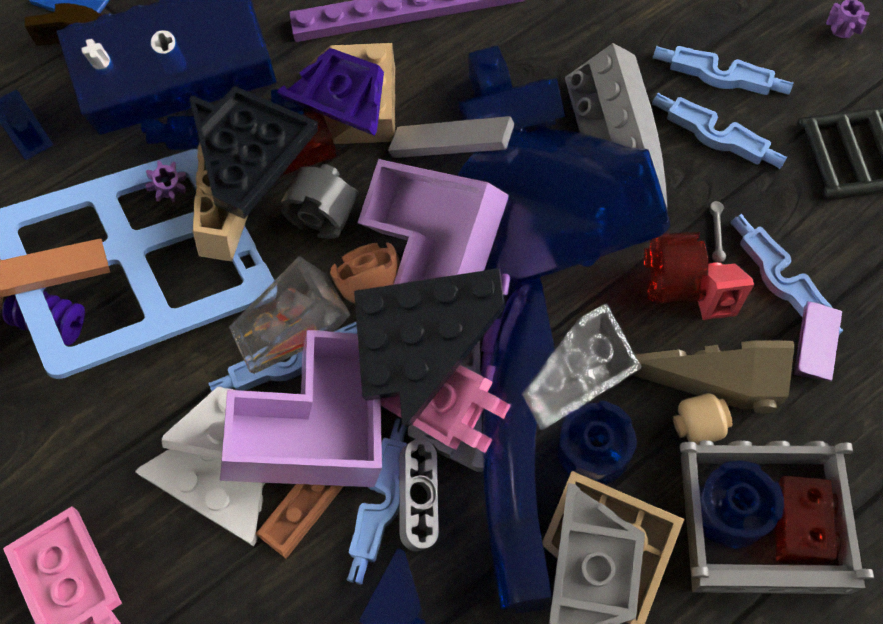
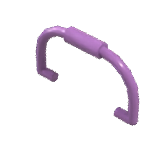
[481,273,510,387]

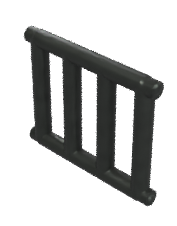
[798,106,883,199]

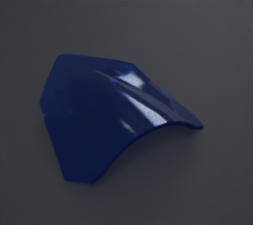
[457,128,670,282]

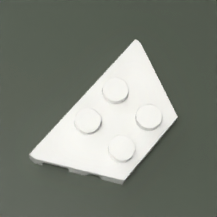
[162,387,233,459]
[136,449,265,547]

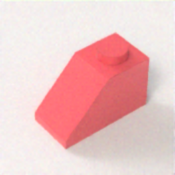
[693,262,754,320]

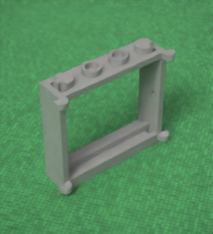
[680,440,874,594]

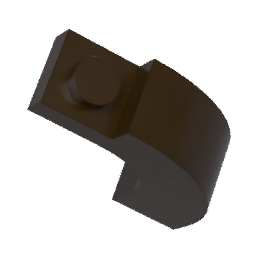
[24,3,125,75]

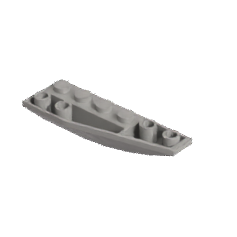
[565,43,668,228]

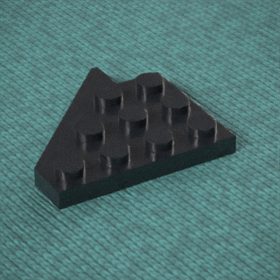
[354,268,506,427]

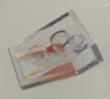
[229,256,351,374]

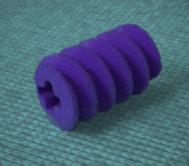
[2,291,85,346]

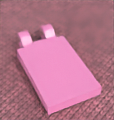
[381,365,511,453]
[3,506,122,624]

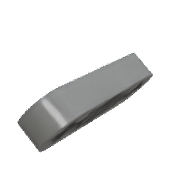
[399,439,438,551]

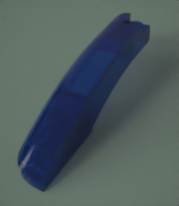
[482,254,556,614]

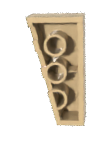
[193,142,248,262]

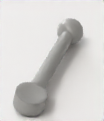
[709,201,726,263]

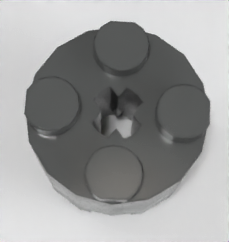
[281,164,359,239]

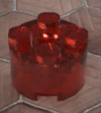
[644,232,708,304]

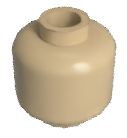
[673,393,732,445]

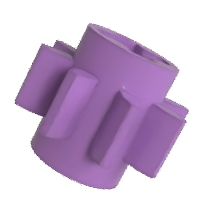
[826,0,869,38]
[145,160,186,203]

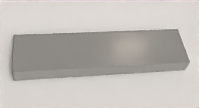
[388,116,514,158]

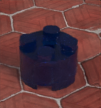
[557,401,637,485]
[699,460,784,548]

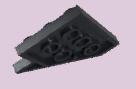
[190,86,318,219]

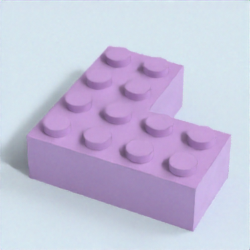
[358,159,509,285]
[220,330,382,487]

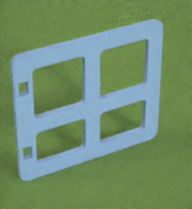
[0,149,276,379]

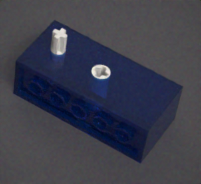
[57,0,277,135]

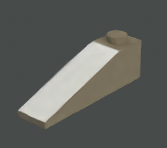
[630,341,794,414]

